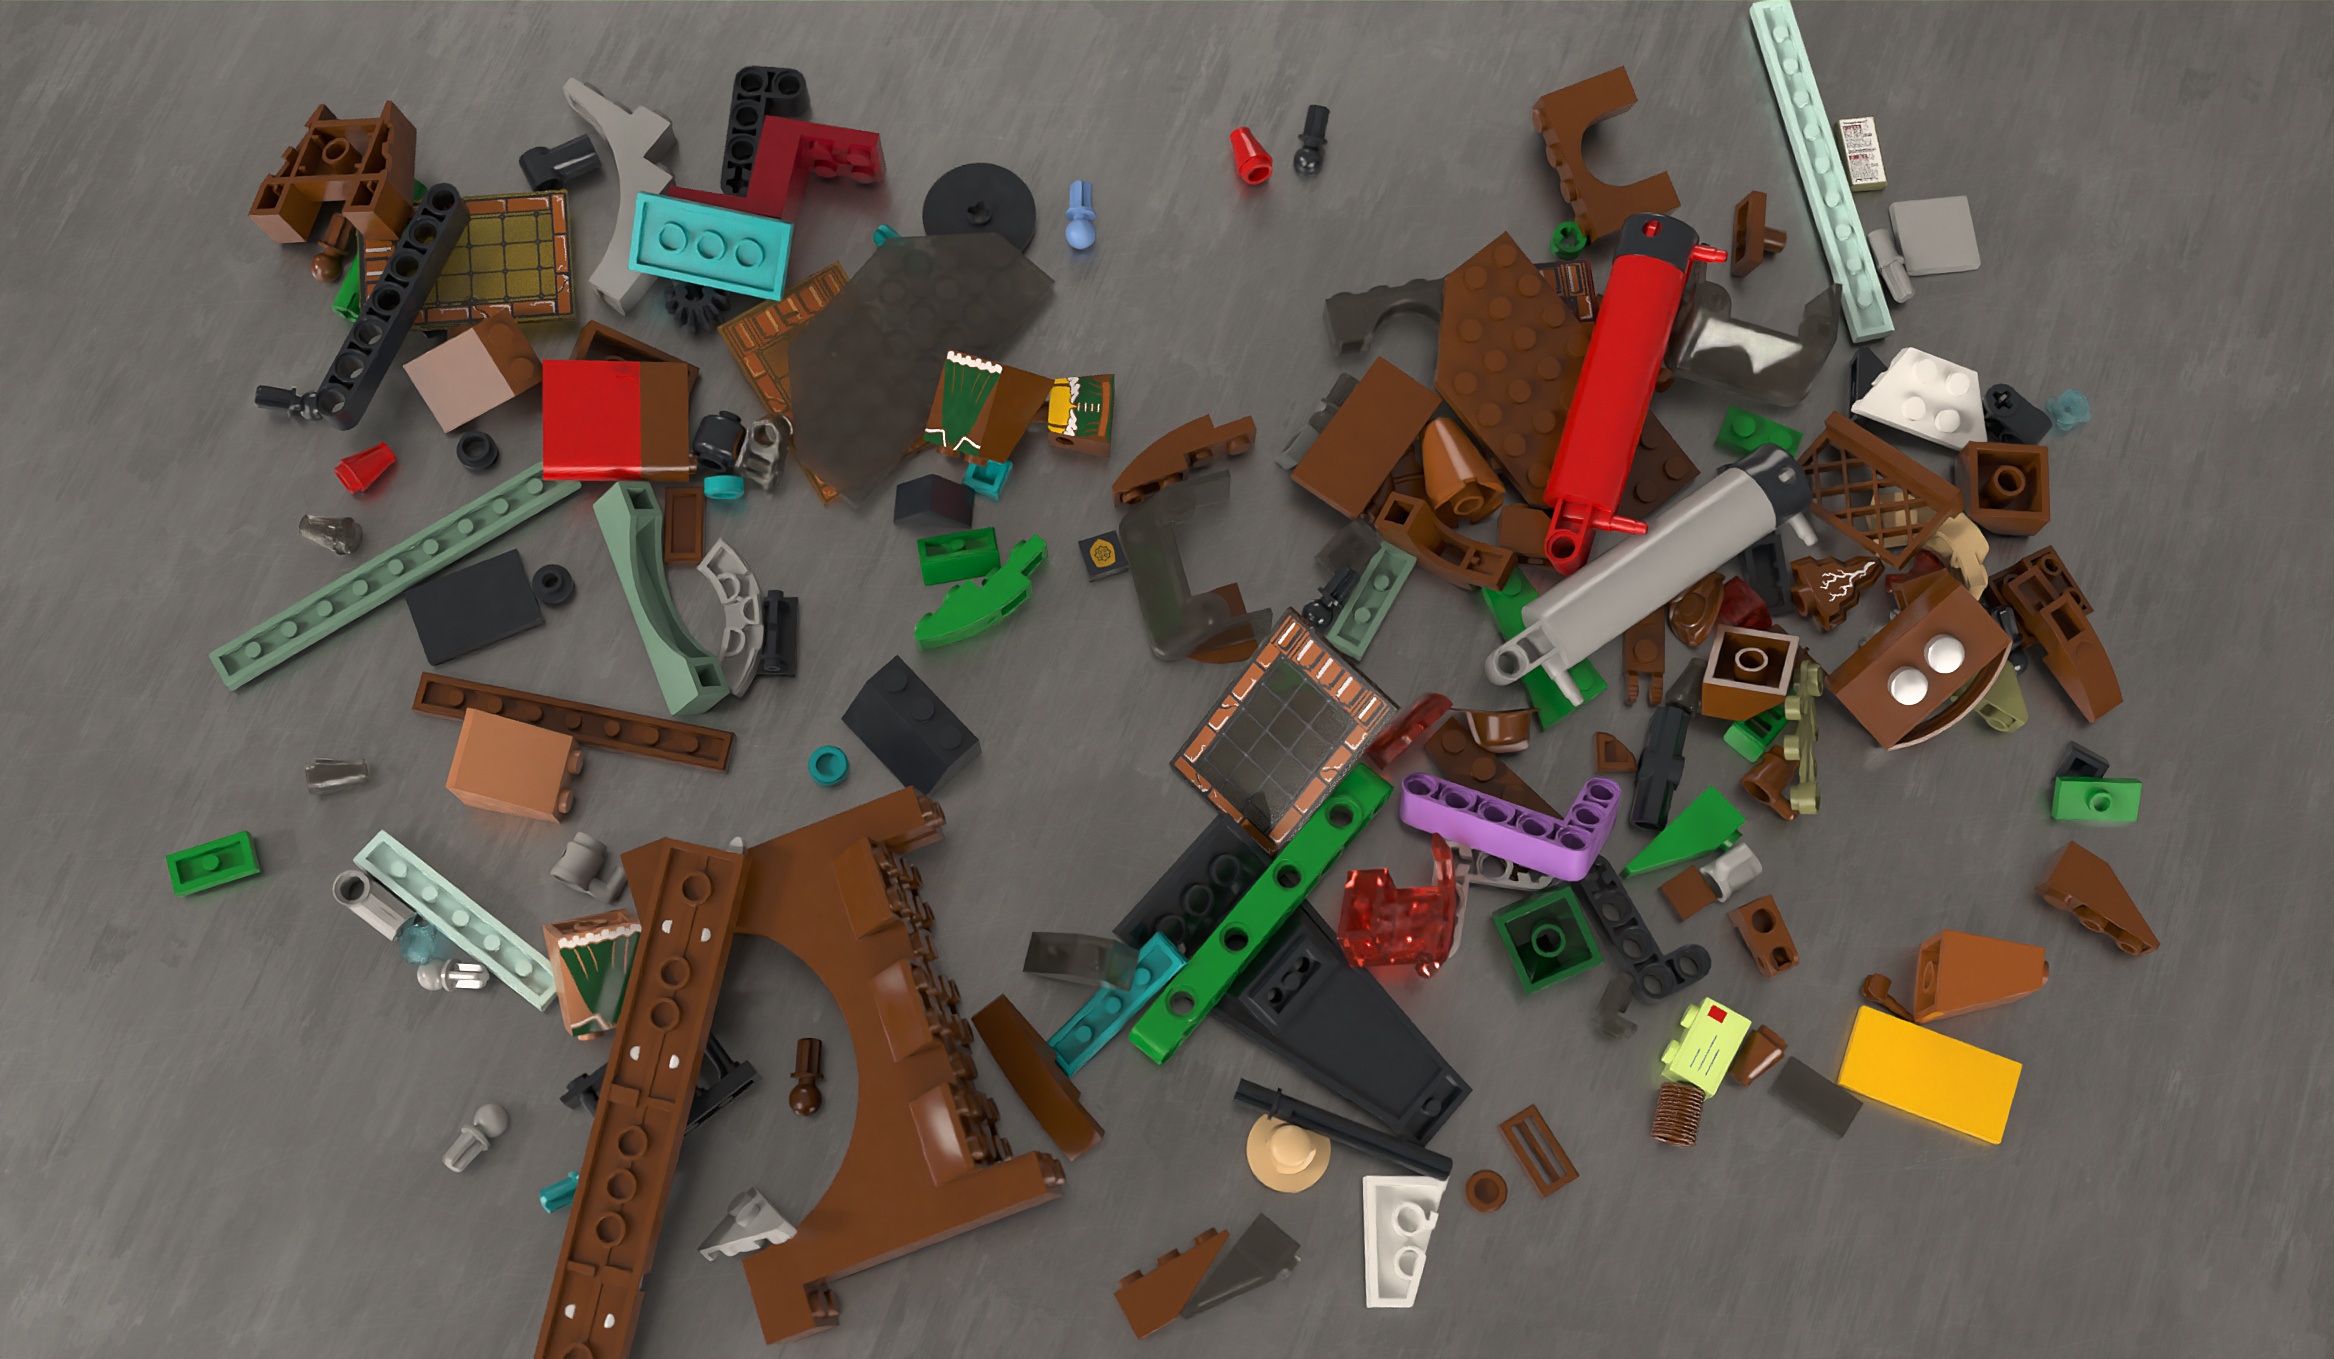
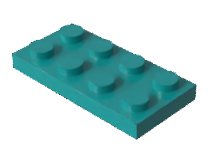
[628,191,794,301]

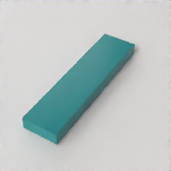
[1046,931,1189,1077]

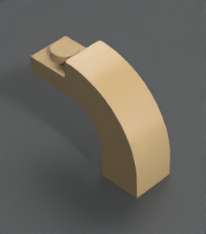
[1865,492,1990,601]

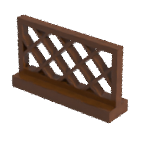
[1797,410,1965,572]

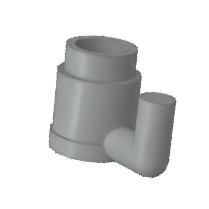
[550,832,627,903]
[1699,843,1762,902]

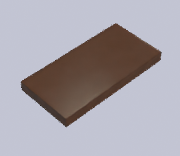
[1290,356,1443,522]

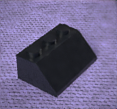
[841,655,982,798]

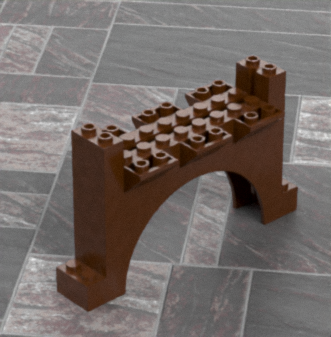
[620,785,1067,1345]

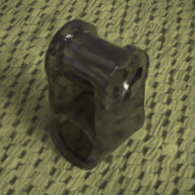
[733,412,794,492]

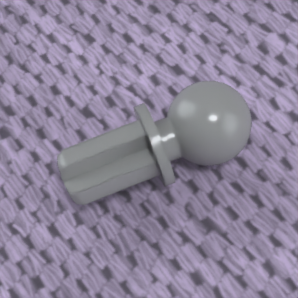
[417,957,490,992]
[442,1103,509,1172]

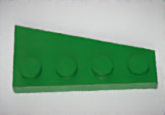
[1480,564,1608,733]

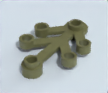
[1784,660,1823,814]

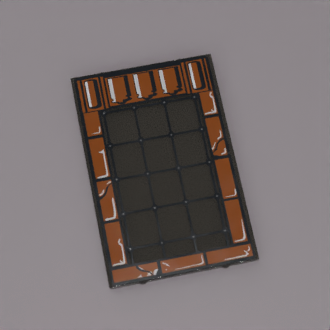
[1169,606,1401,861]

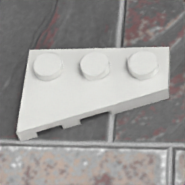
[1363,1176,1449,1308]

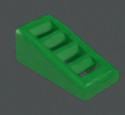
[1723,688,1797,762]

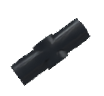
[1629,706,1691,832]

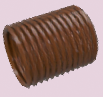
[1651,1082,1706,1147]

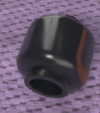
[692,411,749,472]

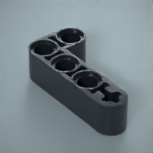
[720,66,810,198]
[1569,854,1712,1006]

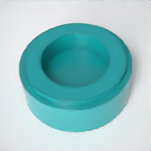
[704,475,744,500]
[808,745,850,788]

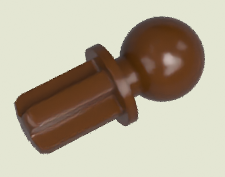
[310,213,354,283]
[789,1038,824,1116]

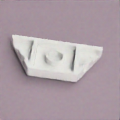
[1851,347,1987,452]

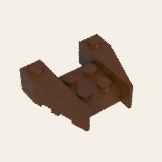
[248,100,417,243]

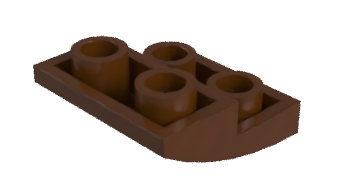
[1982,545,2094,649]

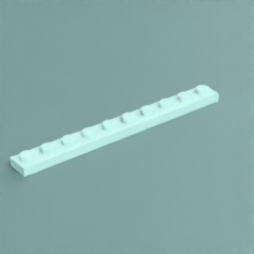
[1750,0,1895,343]

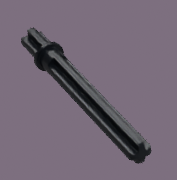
[1233,1078,1453,1182]

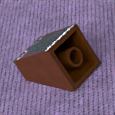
[923,349,1055,467]

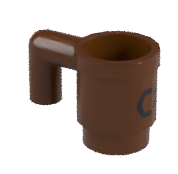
[1740,745,1800,821]

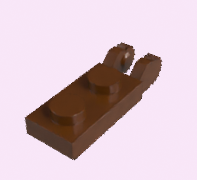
[1622,604,1665,704]

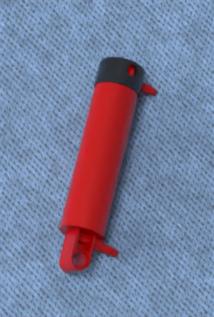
[1543,212,1728,576]

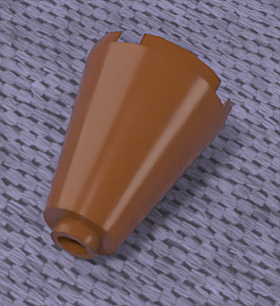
[1420,417,1506,529]

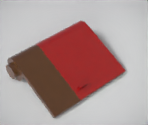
[543,359,697,482]

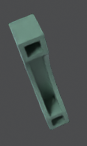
[592,481,730,717]

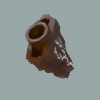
[1790,556,1886,632]

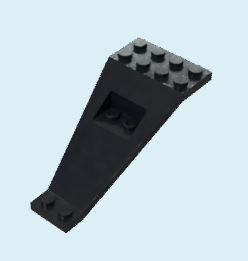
[1112,811,1473,1147]

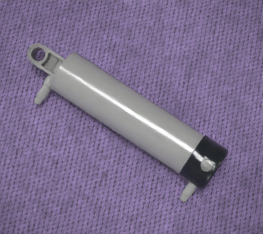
[1484,443,1818,706]

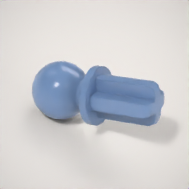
[1066,180,1096,249]

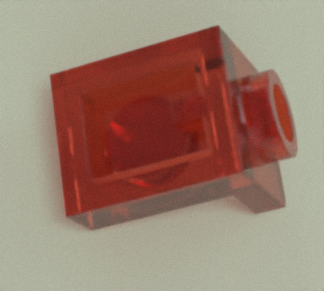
[1718,575,1773,631]

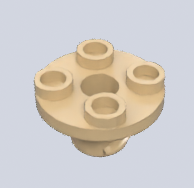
[1246,1114,1331,1193]

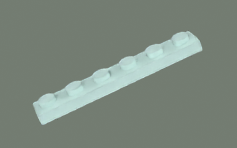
[353,829,558,1012]

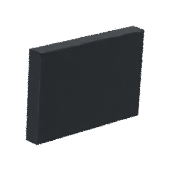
[403,548,545,666]

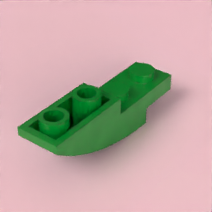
[913,533,1048,651]

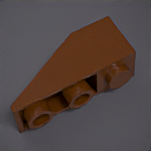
[2034,841,2160,956]
[1114,1227,1230,1341]

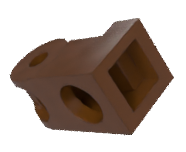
[1727,894,1799,979]

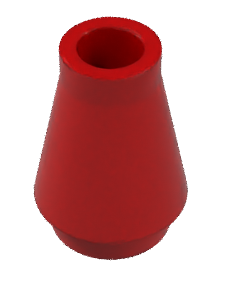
[1229,127,1273,185]
[333,441,397,495]

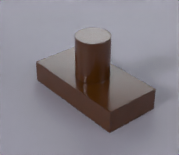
[1731,190,1787,277]

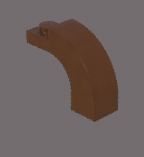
[1374,492,1519,592]

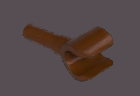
[1862,973,1914,1022]

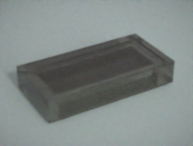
[1767,1056,1864,1139]

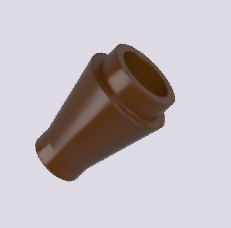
[1728,1024,1789,1088]

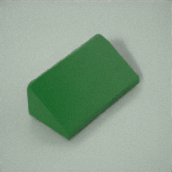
[917,527,1001,586]

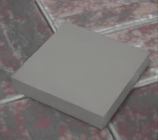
[1889,195,1981,276]

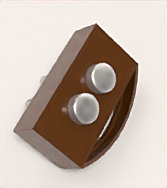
[1823,573,2013,751]

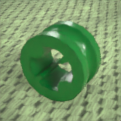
[1550,221,1587,261]

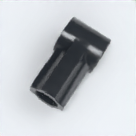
[519,133,602,195]

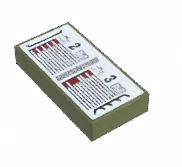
[1834,116,1888,192]

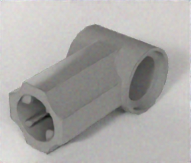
[332,869,418,942]

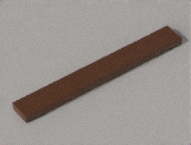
[412,672,737,774]

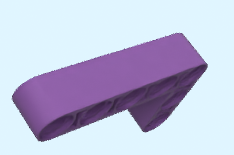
[1398,772,1621,881]

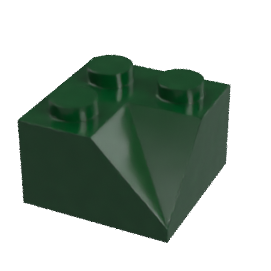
[1492,880,1604,995]

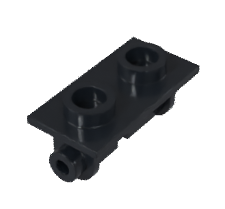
[756,590,798,674]

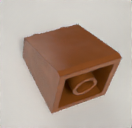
[1911,929,2049,1025]

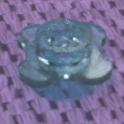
[2045,389,2092,431]
[399,924,438,965]

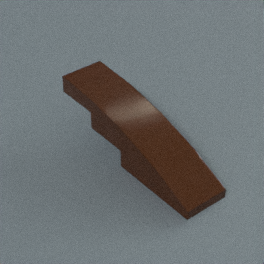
[971,993,1105,1161]

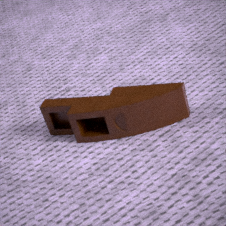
[1112,414,1257,507]
[2000,565,2123,723]

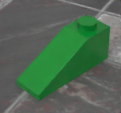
[1619,785,1747,880]

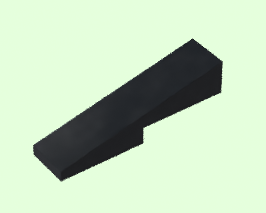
[1717,463,1794,618]

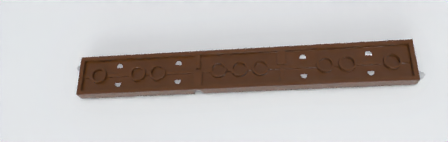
[533,836,753,1359]

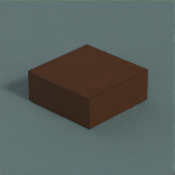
[1658,864,1717,923]

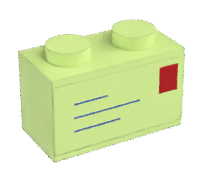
[1661,997,1752,1100]

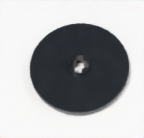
[922,163,1036,269]

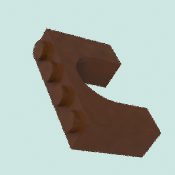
[1532,66,1681,246]

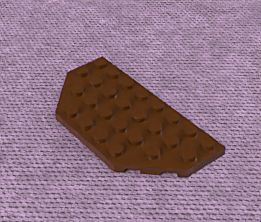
[1434,231,1701,521]

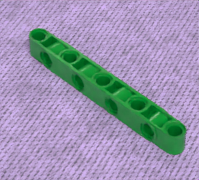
[1128,762,1395,1066]

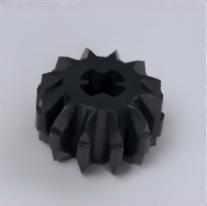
[665,279,731,333]

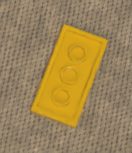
[1836,1005,2023,1144]

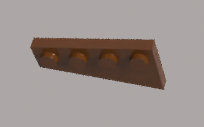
[1423,716,1564,881]

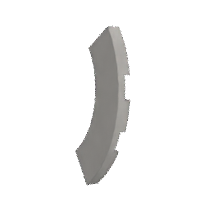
[697,537,767,699]

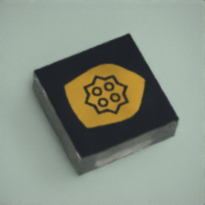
[1078,530,1128,581]

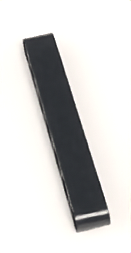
[314,183,470,431]

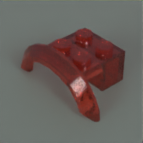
[1337,832,1456,979]

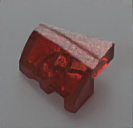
[1364,692,1453,771]

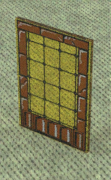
[356,190,576,332]

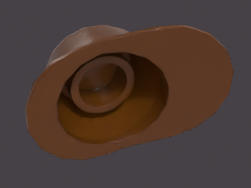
[1444,707,1541,753]

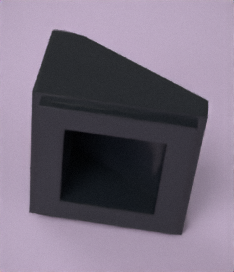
[2051,740,2110,782]

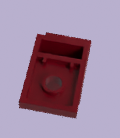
[667,115,887,252]

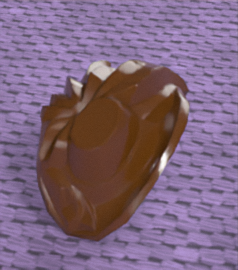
[1667,571,1725,646]

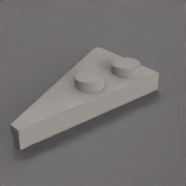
[697,1186,798,1261]

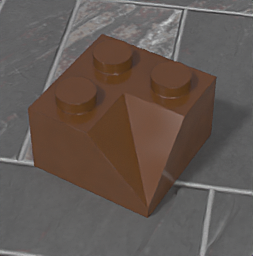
[1955,441,2050,536]
[1701,624,1800,721]

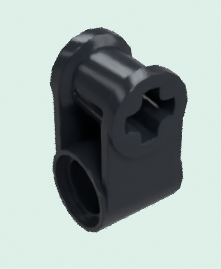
[1981,383,2052,445]

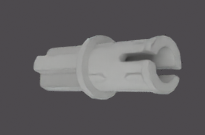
[1866,229,1915,303]

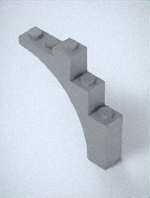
[562,77,677,317]

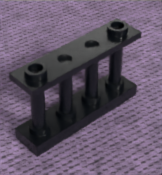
[560,1030,763,1139]

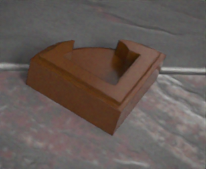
[1594,731,1638,774]

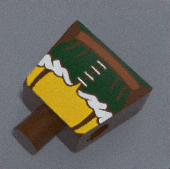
[1030,374,1115,458]

